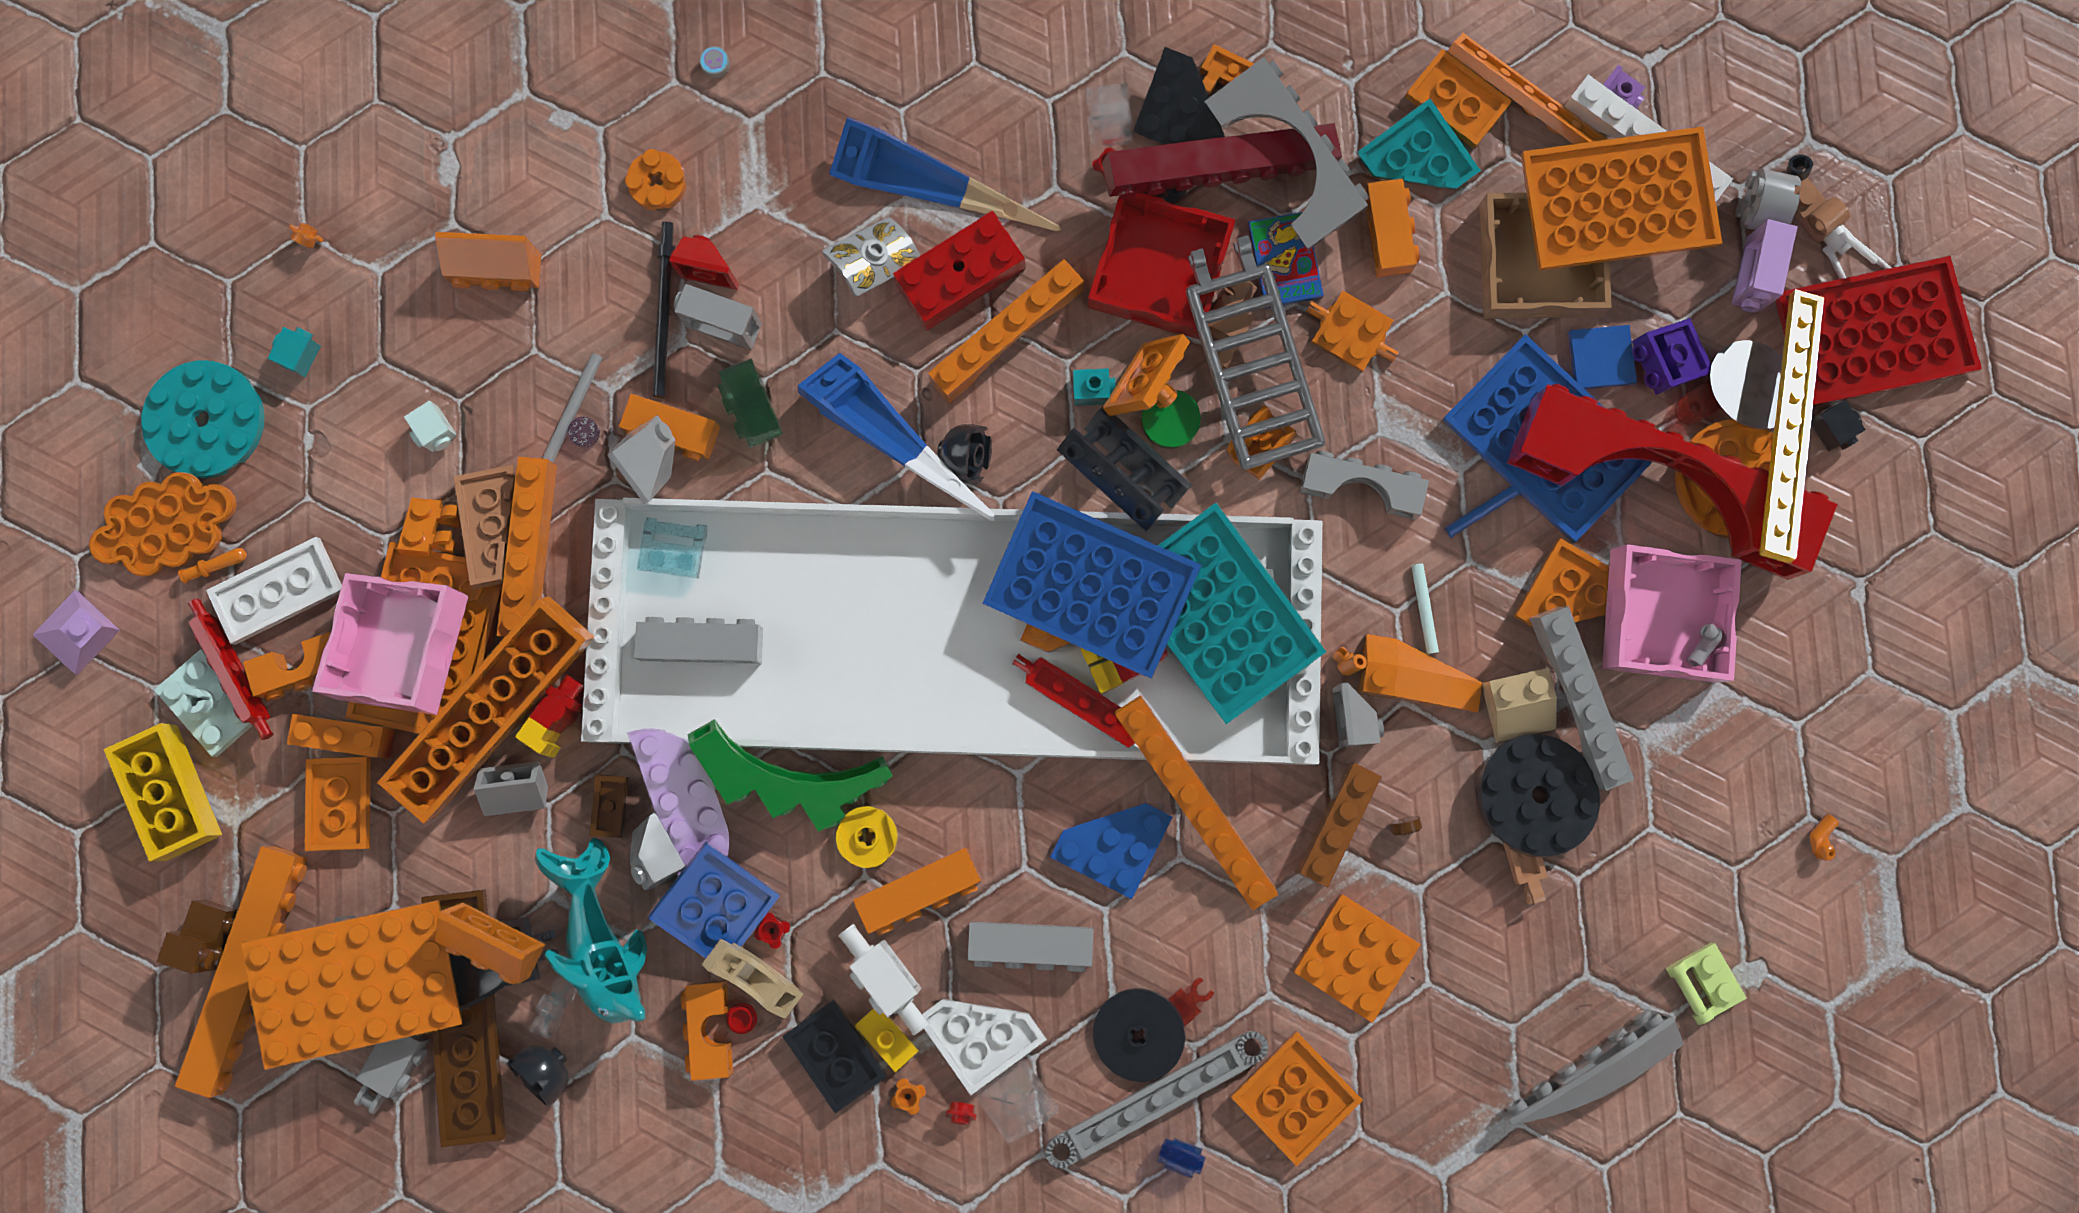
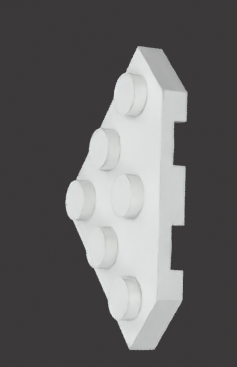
[922,999,1047,1095]

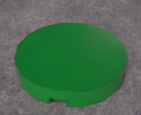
[1141,390,1201,449]

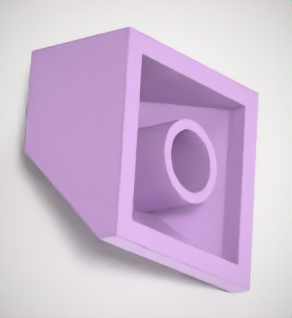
[33,590,120,675]

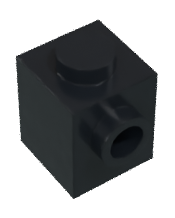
[1811,400,1866,451]

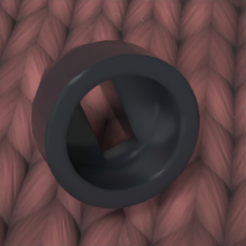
[1787,154,1813,181]

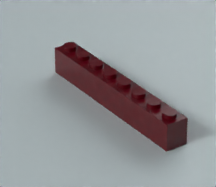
[1102,123,1342,199]

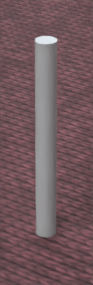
[542,353,603,462]

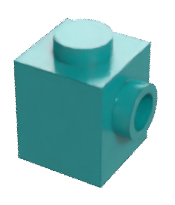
[267,327,321,377]
[1073,368,1116,406]

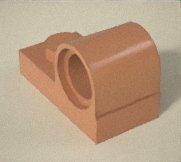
[1794,178,1850,244]

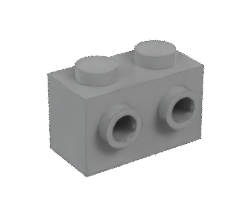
[474,761,549,816]

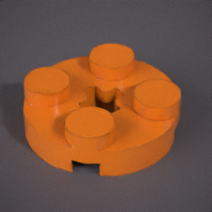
[625,149,686,211]

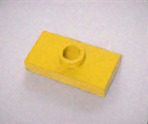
[855,1008,919,1073]

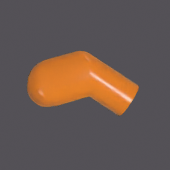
[1332,647,1367,676]

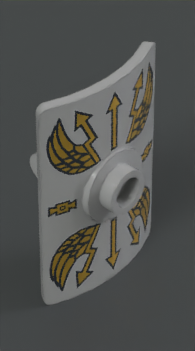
[823,217,920,296]

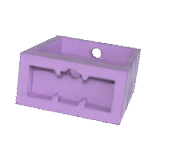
[1732,219,1798,313]

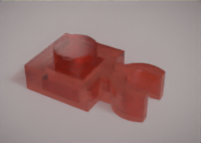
[1168,977,1214,1026]

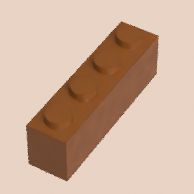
[1296,763,1382,888]

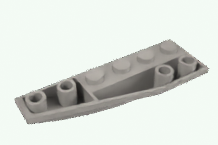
[1502,1010,1684,1125]

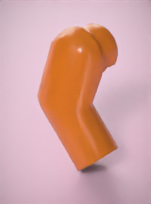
[1810,814,1840,861]

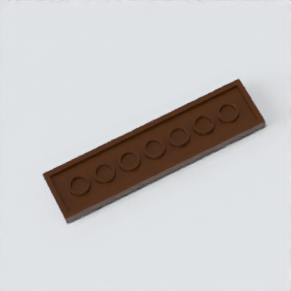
[421,889,506,1147]

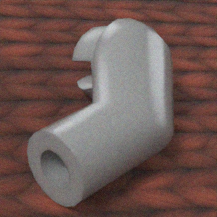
[1687,624,1722,666]

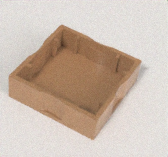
[1479,193,1612,319]

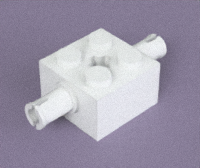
[838,924,929,1036]

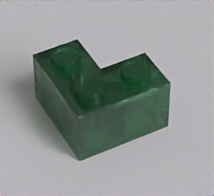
[717,358,783,448]

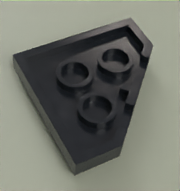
[1133,47,1225,145]

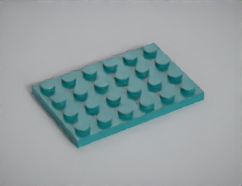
[1158,503,1327,724]

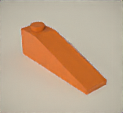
[1358,634,1482,713]

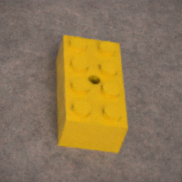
[103,723,222,862]

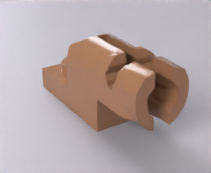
[1208,281,1257,370]

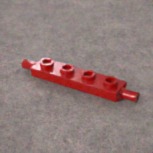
[188,598,274,741]
[1012,653,1135,748]

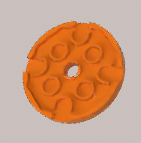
[1675,419,1774,539]

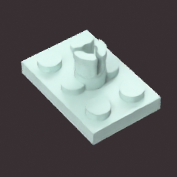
[154,649,252,757]

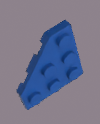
[1050,803,1173,899]

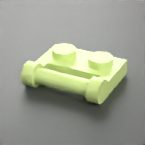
[1666,942,1747,1025]

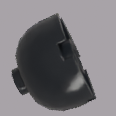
[937,424,992,485]
[506,1045,568,1108]

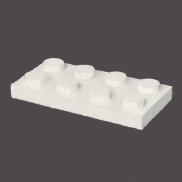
[206,537,342,645]

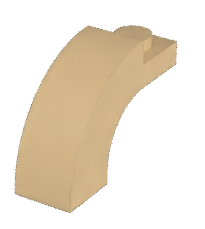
[702,939,803,1019]

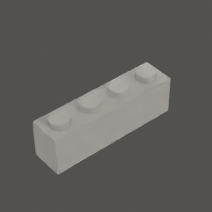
[634,617,763,664]
[968,921,1094,972]

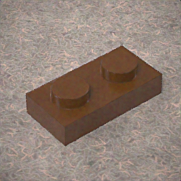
[589,775,628,838]

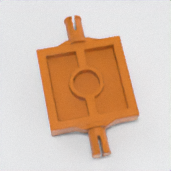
[1306,290,1399,372]

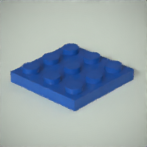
[648,841,780,958]

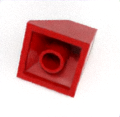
[669,235,739,290]

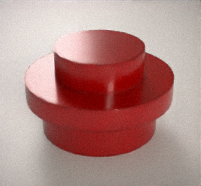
[726,1003,758,1034]

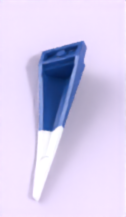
[797,353,994,521]

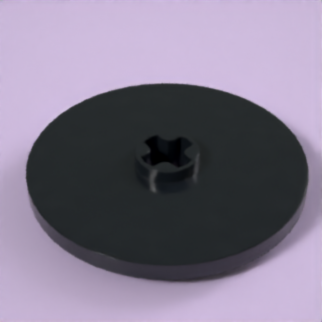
[1093,988,1186,1082]

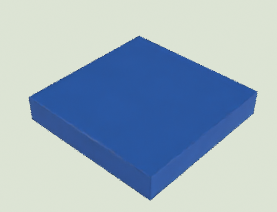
[1568,325,1637,389]

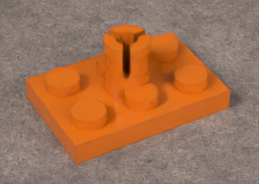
[1103,334,1190,416]

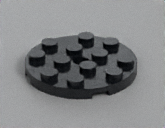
[1477,734,1600,858]

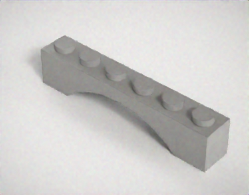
[1530,606,1635,791]

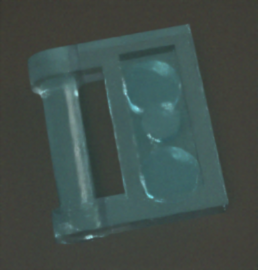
[637,517,707,579]

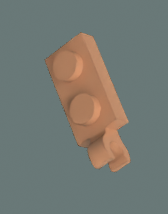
[1503,842,1548,904]

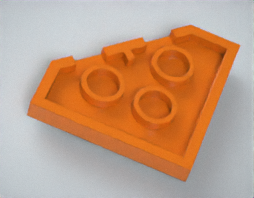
[1513,538,1609,628]

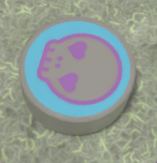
[700,46,730,78]

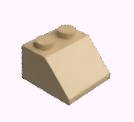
[1482,668,1557,743]

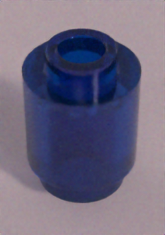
[1157,1138,1206,1179]

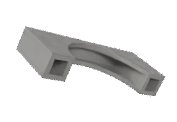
[1205,57,1369,250]

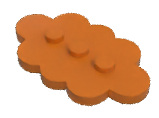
[89,472,237,577]

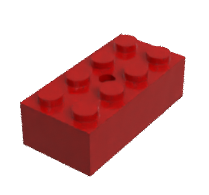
[893,210,1026,331]

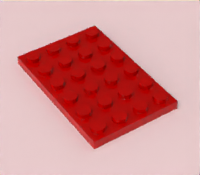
[1775,256,1982,407]

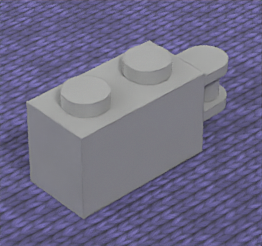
[354,1034,430,1115]

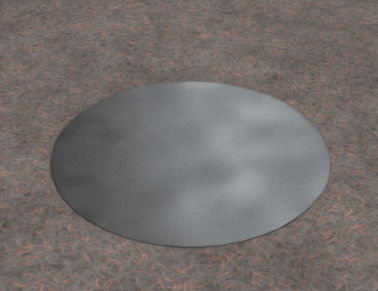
[1710,341,1782,429]

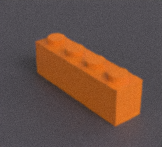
[853,847,982,936]

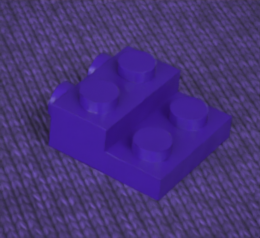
[1631,318,1712,395]

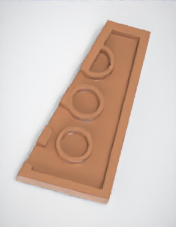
[453,465,516,590]

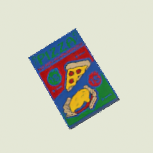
[1248,212,1324,309]

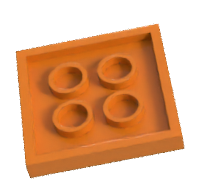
[1292,893,1421,1023]
[1230,1031,1363,1167]

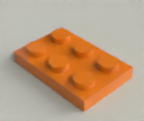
[1405,49,1512,149]
[305,757,371,851]

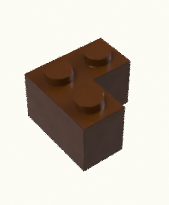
[156,900,238,974]

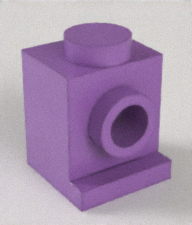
[1603,65,1645,109]

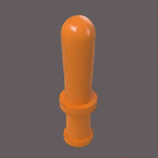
[178,548,247,584]

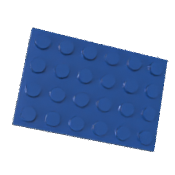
[1442,334,1652,543]
[982,491,1202,679]

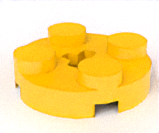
[836,806,898,868]

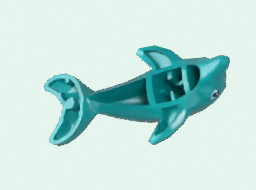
[534,838,647,1024]

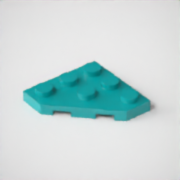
[1356,98,1481,190]

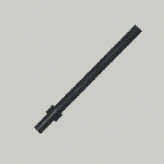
[653,222,676,398]

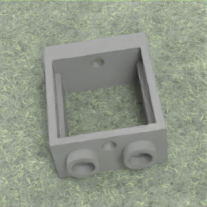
[674,284,762,351]

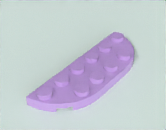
[627,728,729,876]

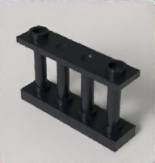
[1057,407,1193,532]

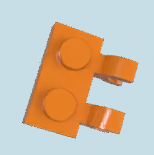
[1200,44,1254,97]
[397,497,461,558]

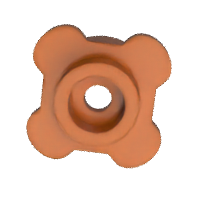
[288,222,324,248]
[890,1078,926,1115]

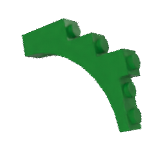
[687,719,893,832]

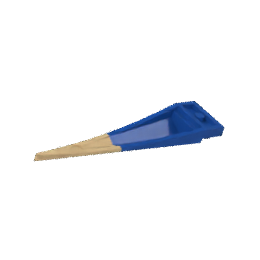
[829,117,1061,231]

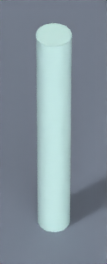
[1411,563,1439,654]

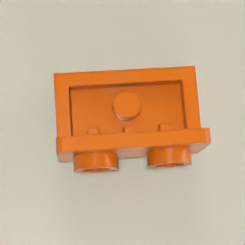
[1227,405,1298,480]

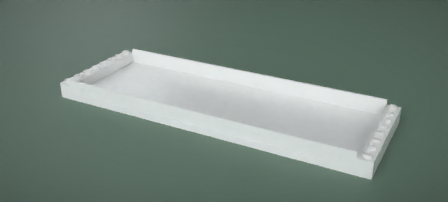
[581,498,1322,765]

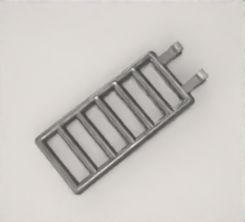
[1186,235,1325,470]

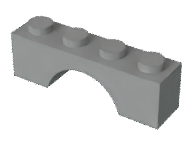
[1299,451,1429,520]

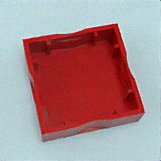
[1088,193,1236,340]

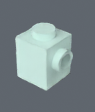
[404,400,457,452]

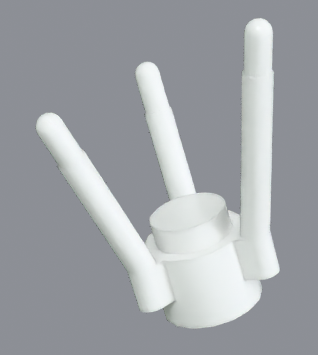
[1822,224,1892,279]

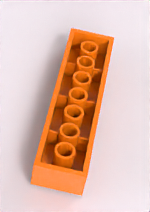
[377,596,595,824]

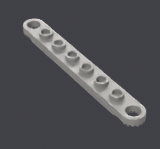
[1045,1031,1268,1169]

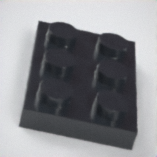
[782,999,887,1114]

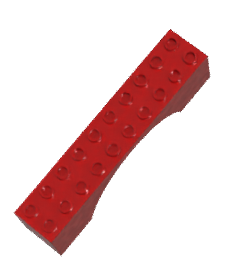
[1506,384,1838,580]

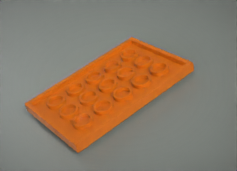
[1521,126,1722,271]
[345,542,503,734]
[241,900,463,1070]

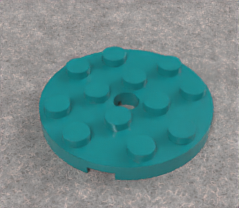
[141,360,265,479]

